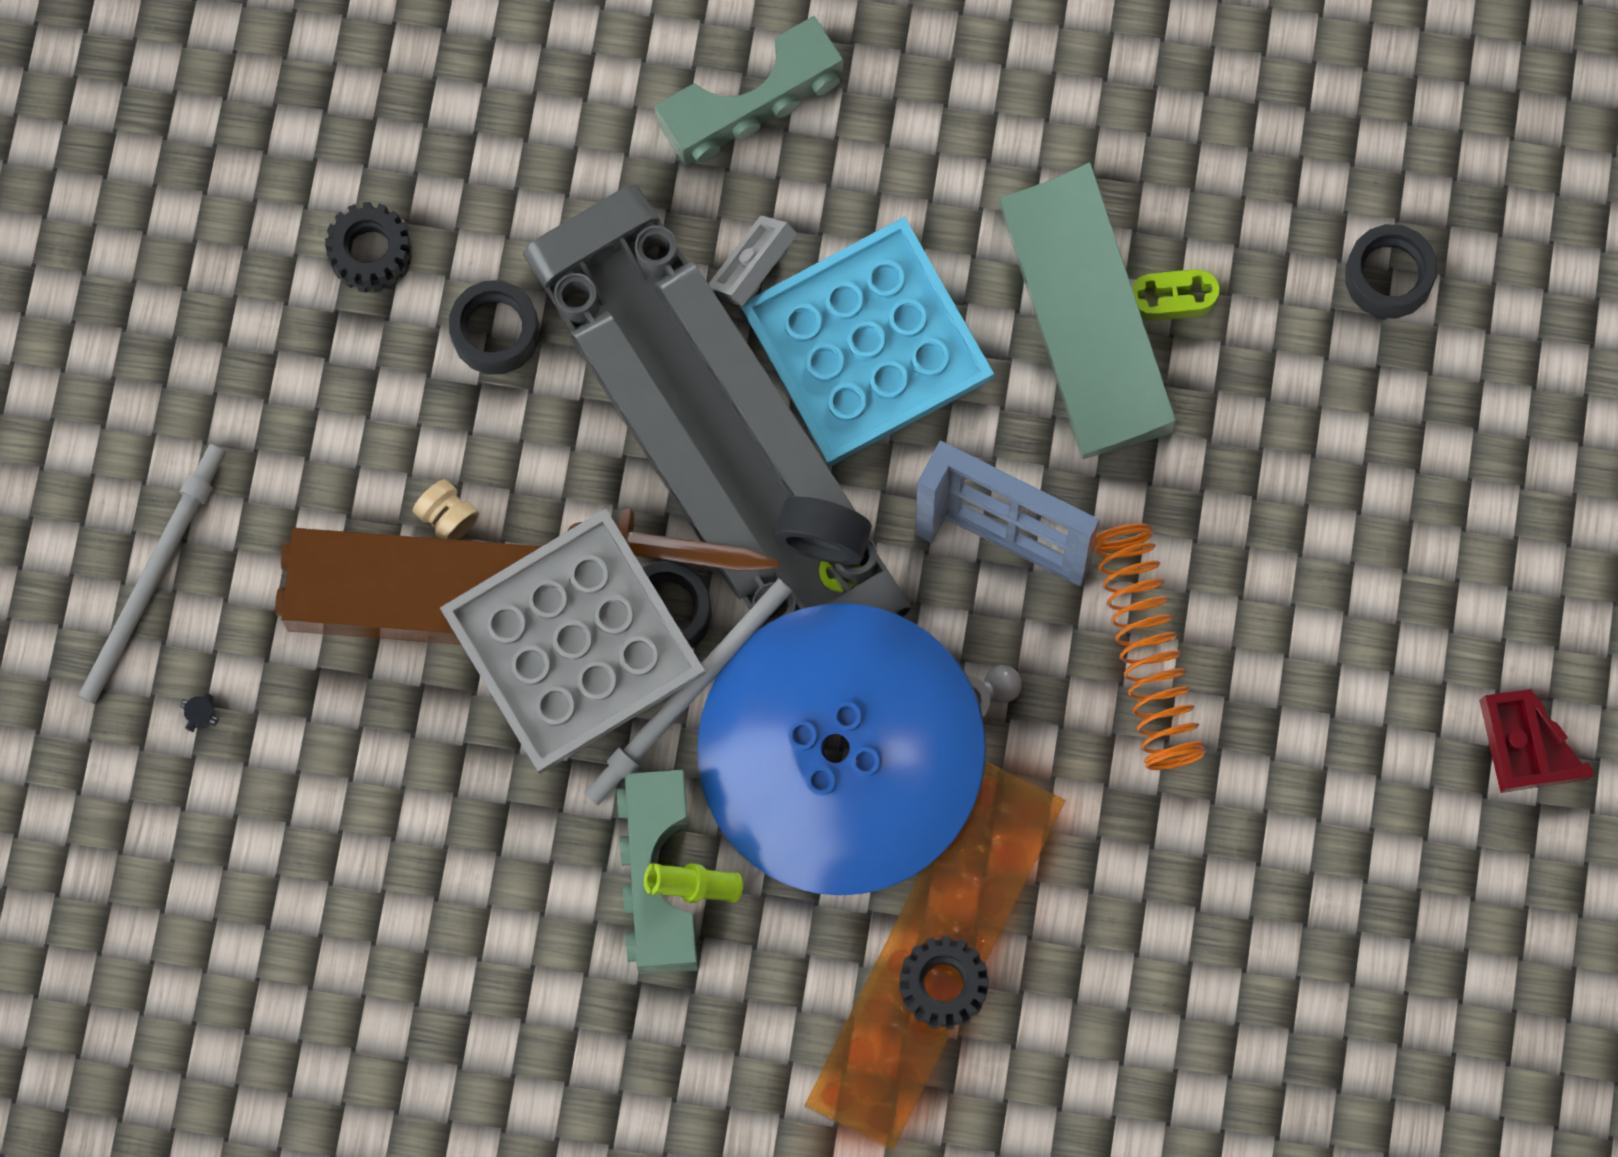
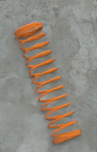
[1094,523,1206,770]

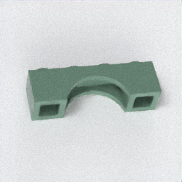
[654,16,843,167]
[617,770,698,975]

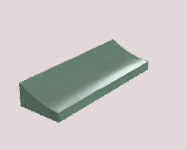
[999,162,1176,460]

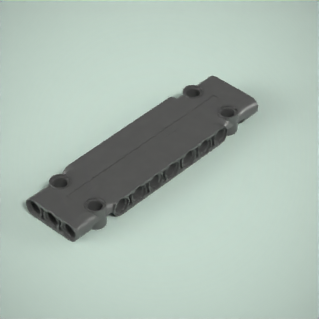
[523,185,912,629]

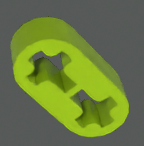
[1132,269,1219,321]

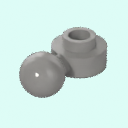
[967,665,1022,717]

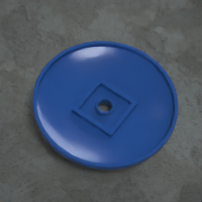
[697,603,987,895]

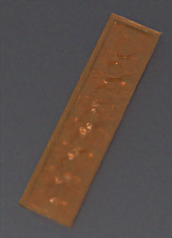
[805,762,1066,1151]

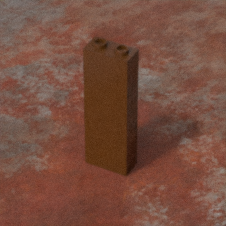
[275,527,542,645]

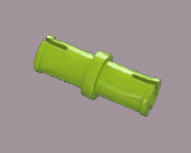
[644,863,743,903]

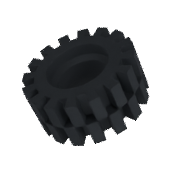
[899,936,989,1030]

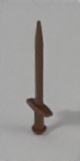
[567,508,780,571]

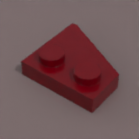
[1479,689,1594,793]

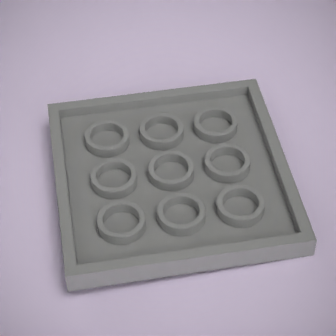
[440,509,706,774]

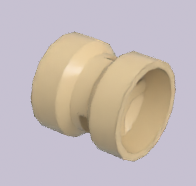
[413,479,480,540]

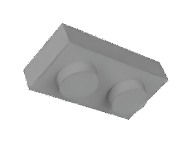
[709,215,798,307]

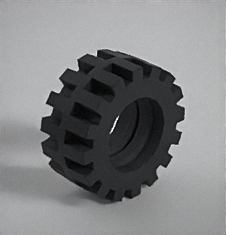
[325,202,412,293]

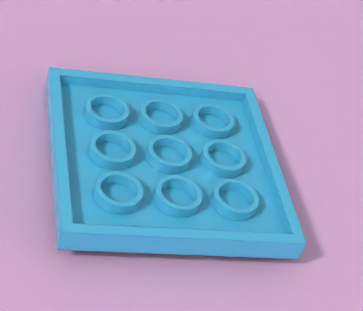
[740,216,995,467]

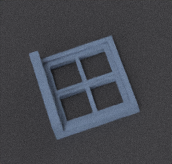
[915,440,1100,587]

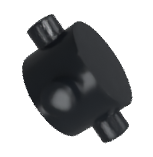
[180,693,219,732]

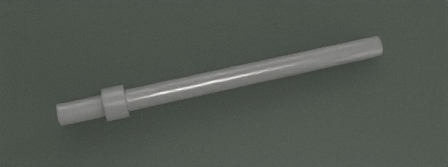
[78,444,226,705]
[584,578,793,805]

